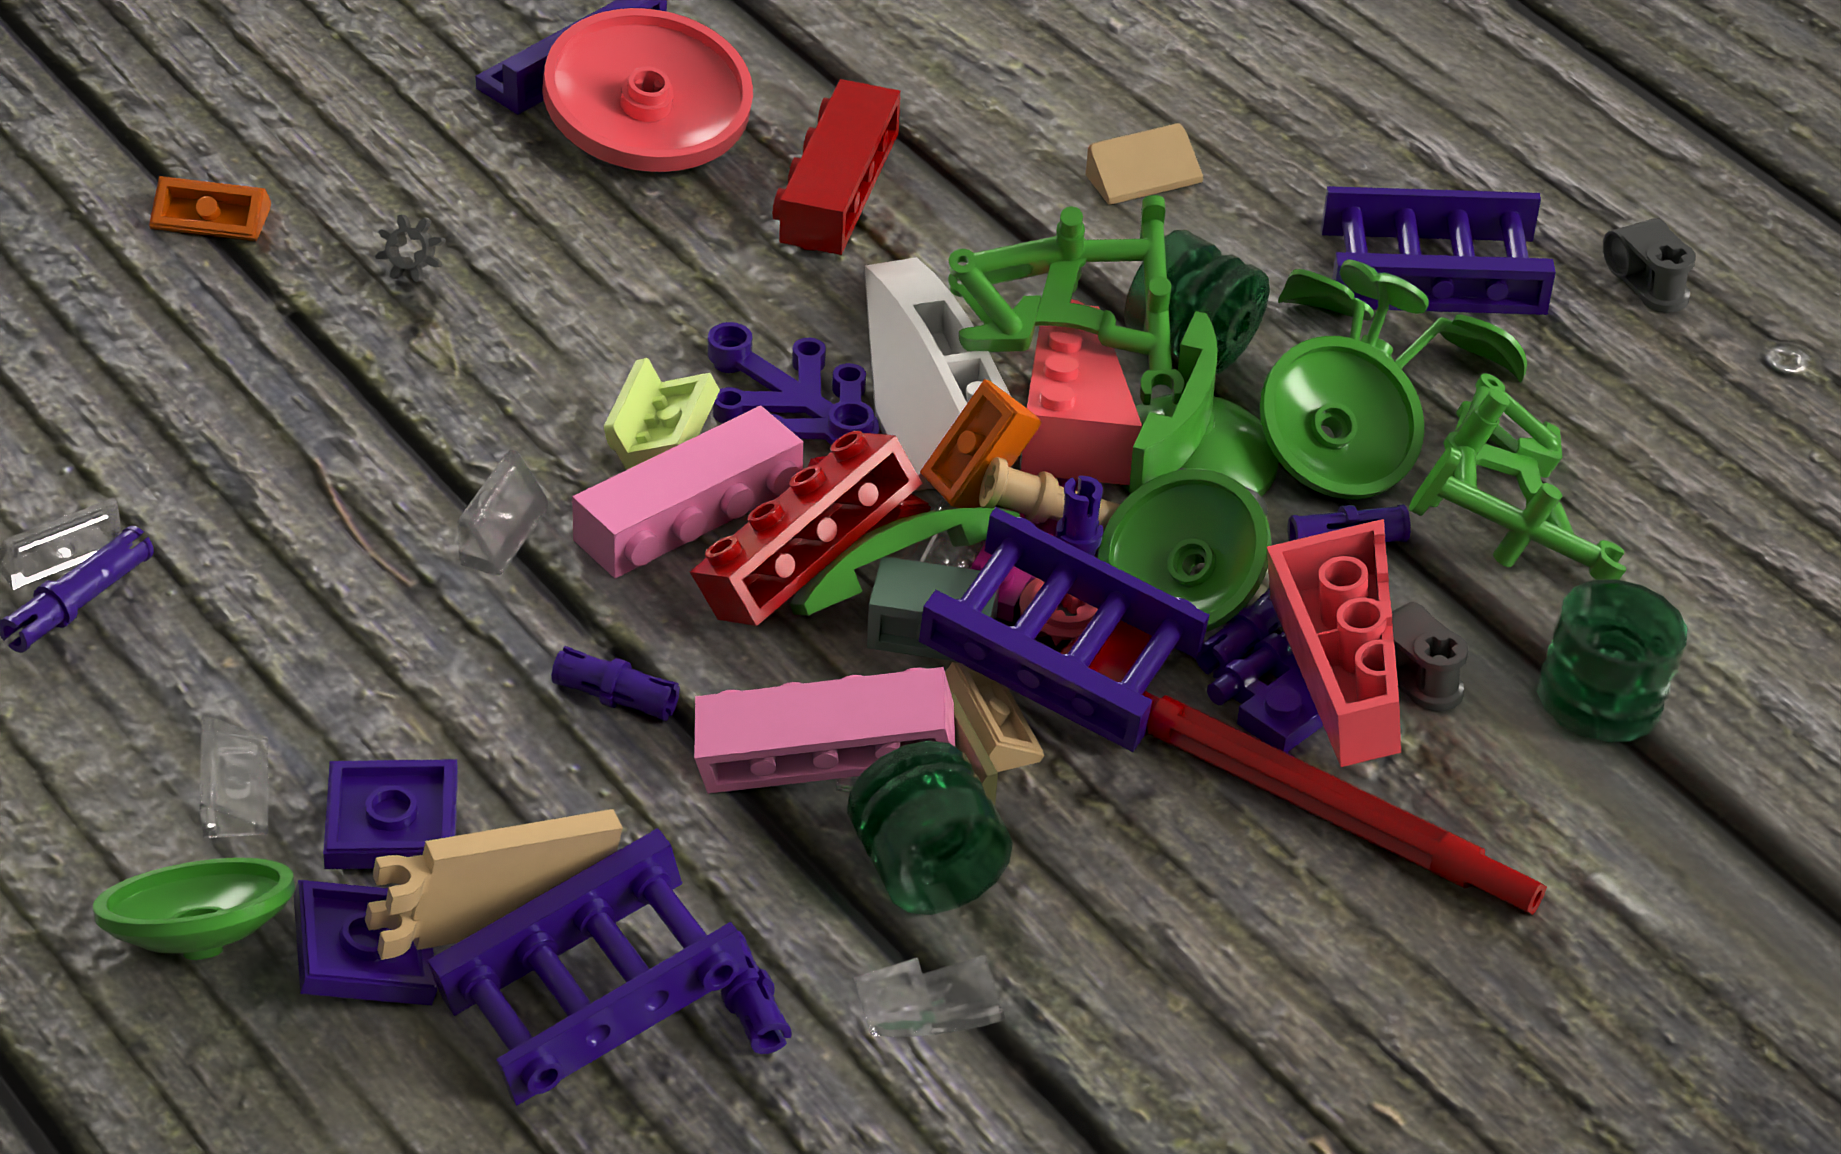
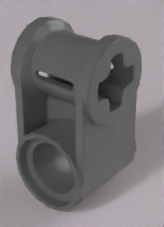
[1603,218,1696,313]
[1392,602,1468,711]

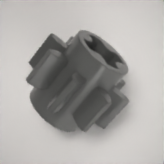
[375,214,446,282]

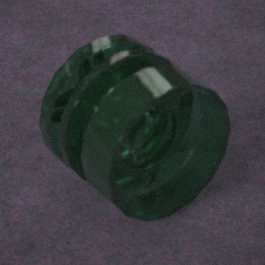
[1124,229,1270,374]
[1537,579,1688,742]
[847,741,1013,915]

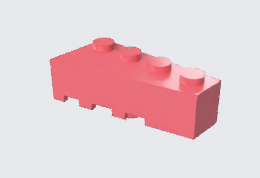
[1021,299,1142,485]
[1267,519,1401,767]

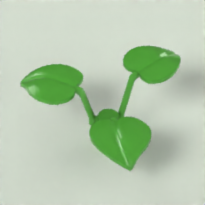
[1278,259,1527,383]

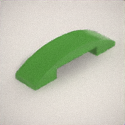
[1129,311,1218,493]
[790,507,1020,615]

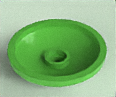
[1260,336,1424,499]
[1122,394,1279,497]
[1098,469,1271,632]
[93,858,295,960]

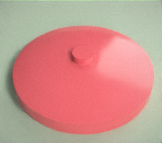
[542,8,753,172]

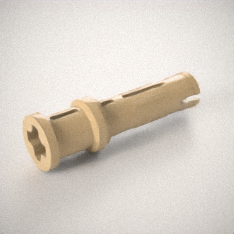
[979,457,1120,533]

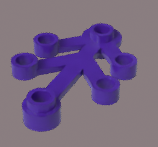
[707,322,880,445]

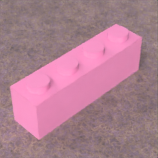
[572,405,803,579]
[694,667,956,794]

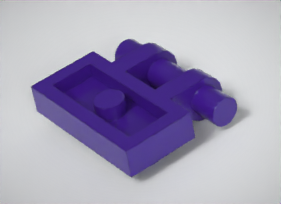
[1207,631,1323,753]

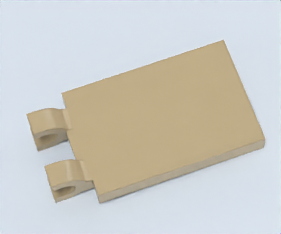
[365,809,623,960]

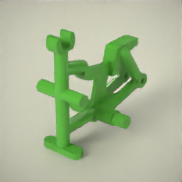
[948,195,1184,405]
[1409,373,1626,587]

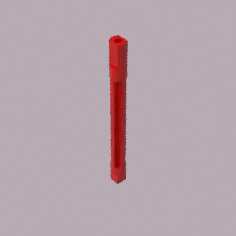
[1143,691,1547,915]

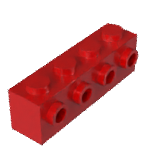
[772,79,901,255]
[690,431,923,626]

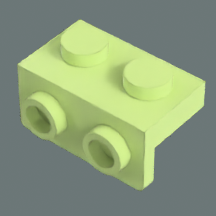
[604,358,720,470]

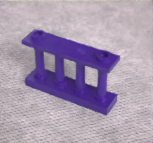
[1321,186,1556,315]
[919,507,1210,752]
[427,828,748,1106]

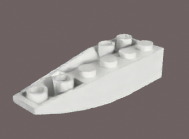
[864,257,1021,491]

